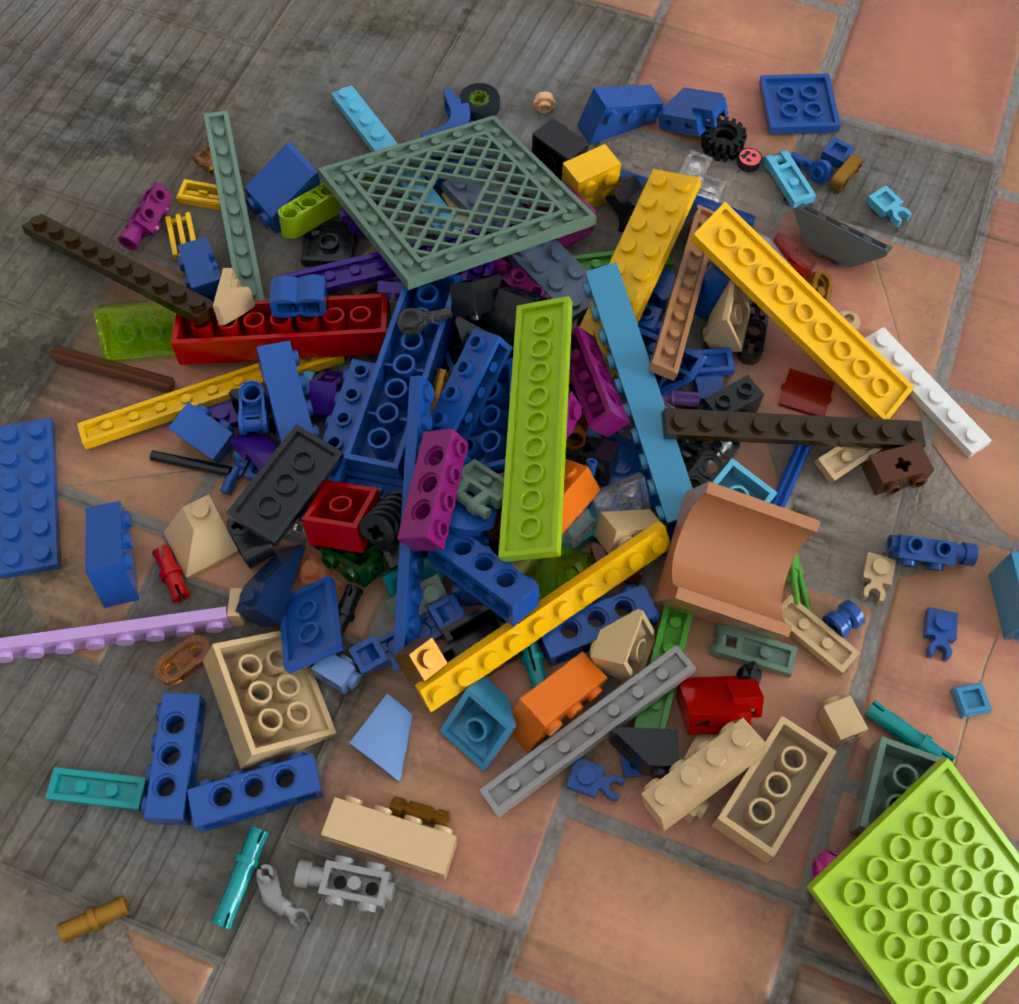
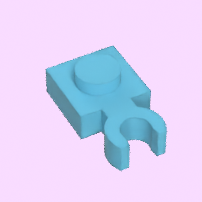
[866,186,912,227]

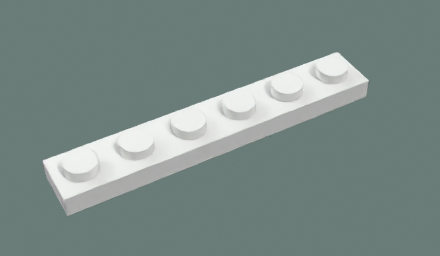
[865,327,992,458]

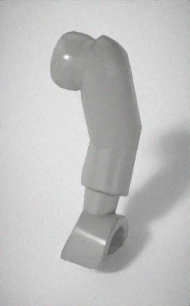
[256,864,310,931]

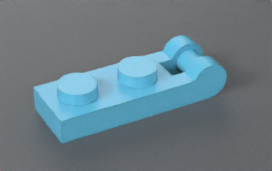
[762,150,816,209]

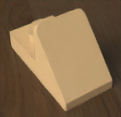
[213,268,255,325]

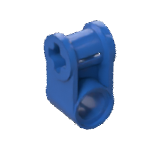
[238,380,271,436]

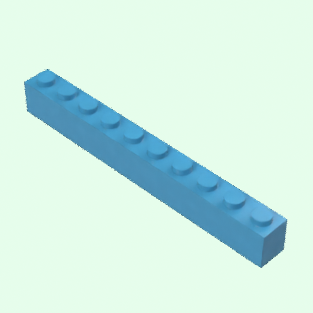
[582,262,693,529]

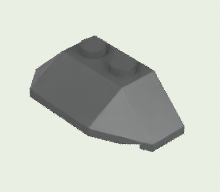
[794,203,893,268]

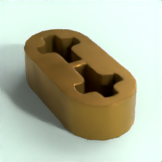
[829,154,864,193]

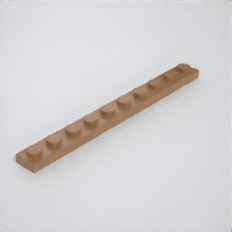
[648,204,715,381]

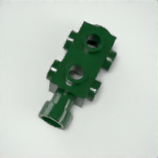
[309,544,385,588]

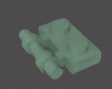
[455,459,504,520]

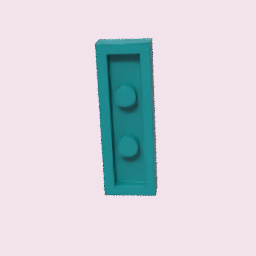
[45,767,149,812]

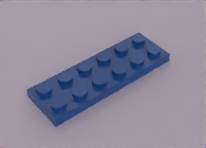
[0,417,61,579]

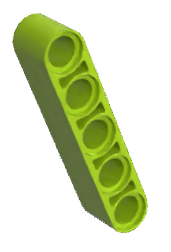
[278,177,377,239]

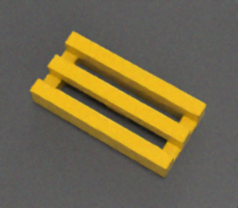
[176,179,221,211]
[165,212,196,260]

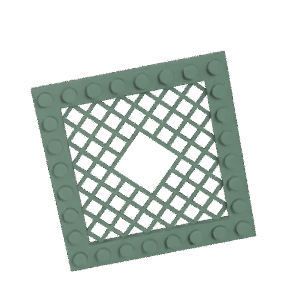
[318,116,597,290]

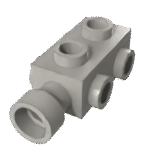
[294,855,396,913]

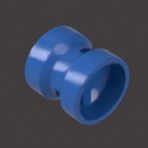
[822,600,865,638]

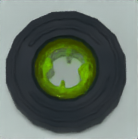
[459,83,500,121]

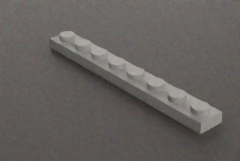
[479,645,696,818]

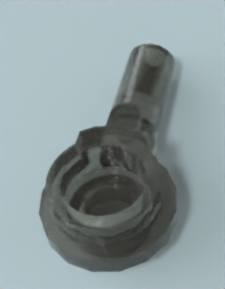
[397,307,453,336]

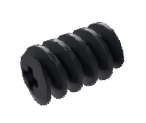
[358,490,403,547]

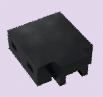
[439,605,523,681]

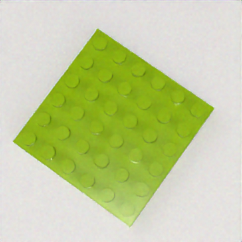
[806,758,1019,1004]

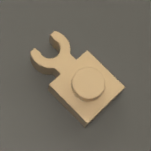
[860,552,897,605]

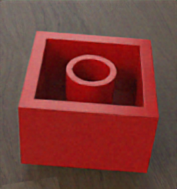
[302,480,381,553]

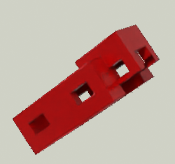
[676,676,764,735]

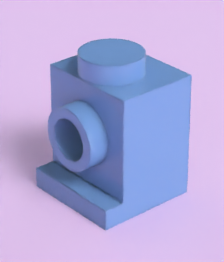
[311,654,362,696]

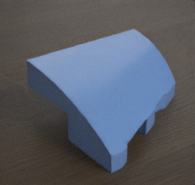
[349,694,413,783]

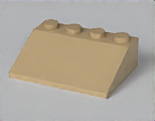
[203,630,337,770]

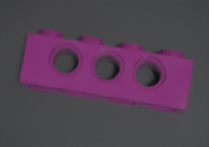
[569,326,630,437]
[397,429,468,551]

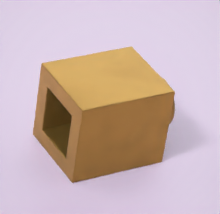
[393,637,447,681]

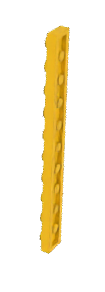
[77,356,345,450]
[415,521,670,712]

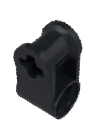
[226,518,275,569]

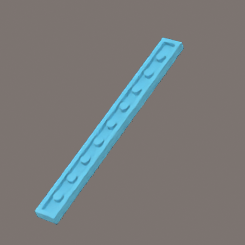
[331,85,463,238]

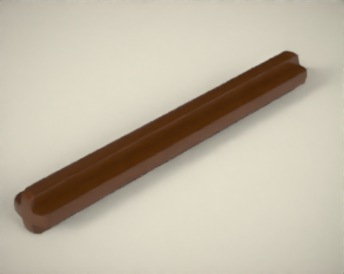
[50,346,175,393]

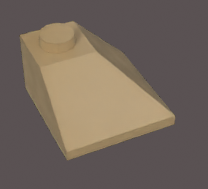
[703,279,751,352]
[163,494,239,580]
[590,609,657,683]

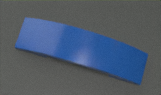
[348,593,466,676]

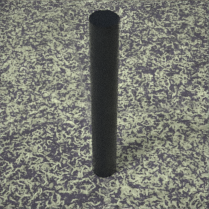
[150,450,233,476]

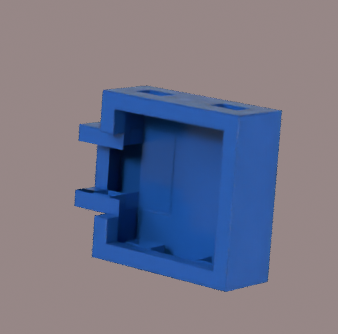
[657,87,728,137]

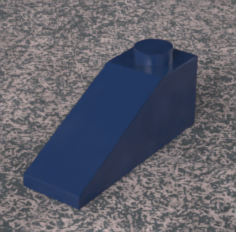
[235,544,306,627]

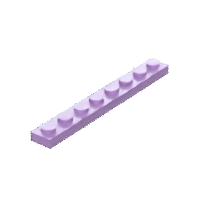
[0,607,233,663]

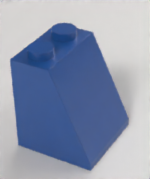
[245,142,320,234]

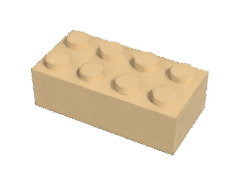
[711,716,837,863]

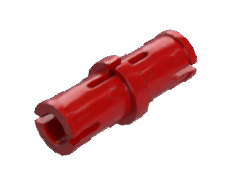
[152,545,191,603]

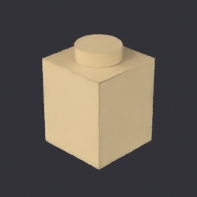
[816,695,868,748]

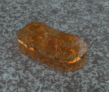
[154,635,211,685]

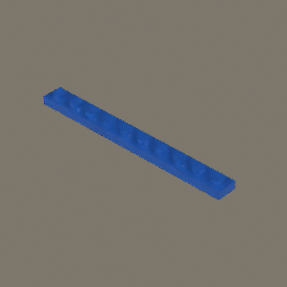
[392,376,434,671]

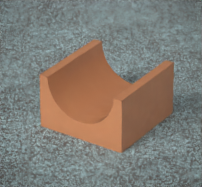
[653,481,820,638]

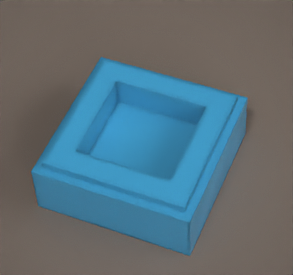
[950,682,993,719]

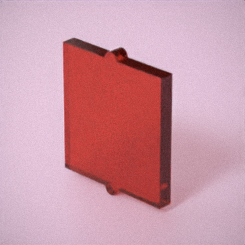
[778,368,834,416]

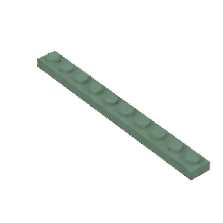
[204,110,265,300]

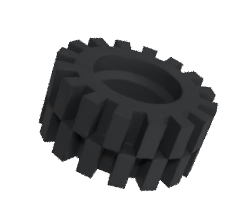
[701,116,747,162]

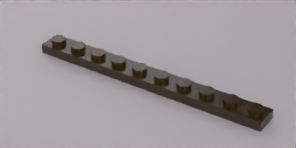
[21,214,215,326]
[661,408,926,449]

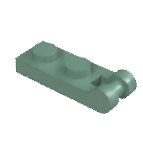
[709,625,798,678]

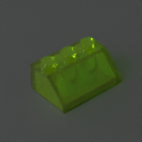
[94,300,176,361]

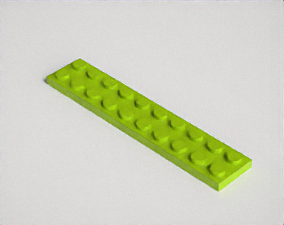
[498,296,573,562]

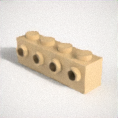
[641,718,765,831]
[321,796,458,880]

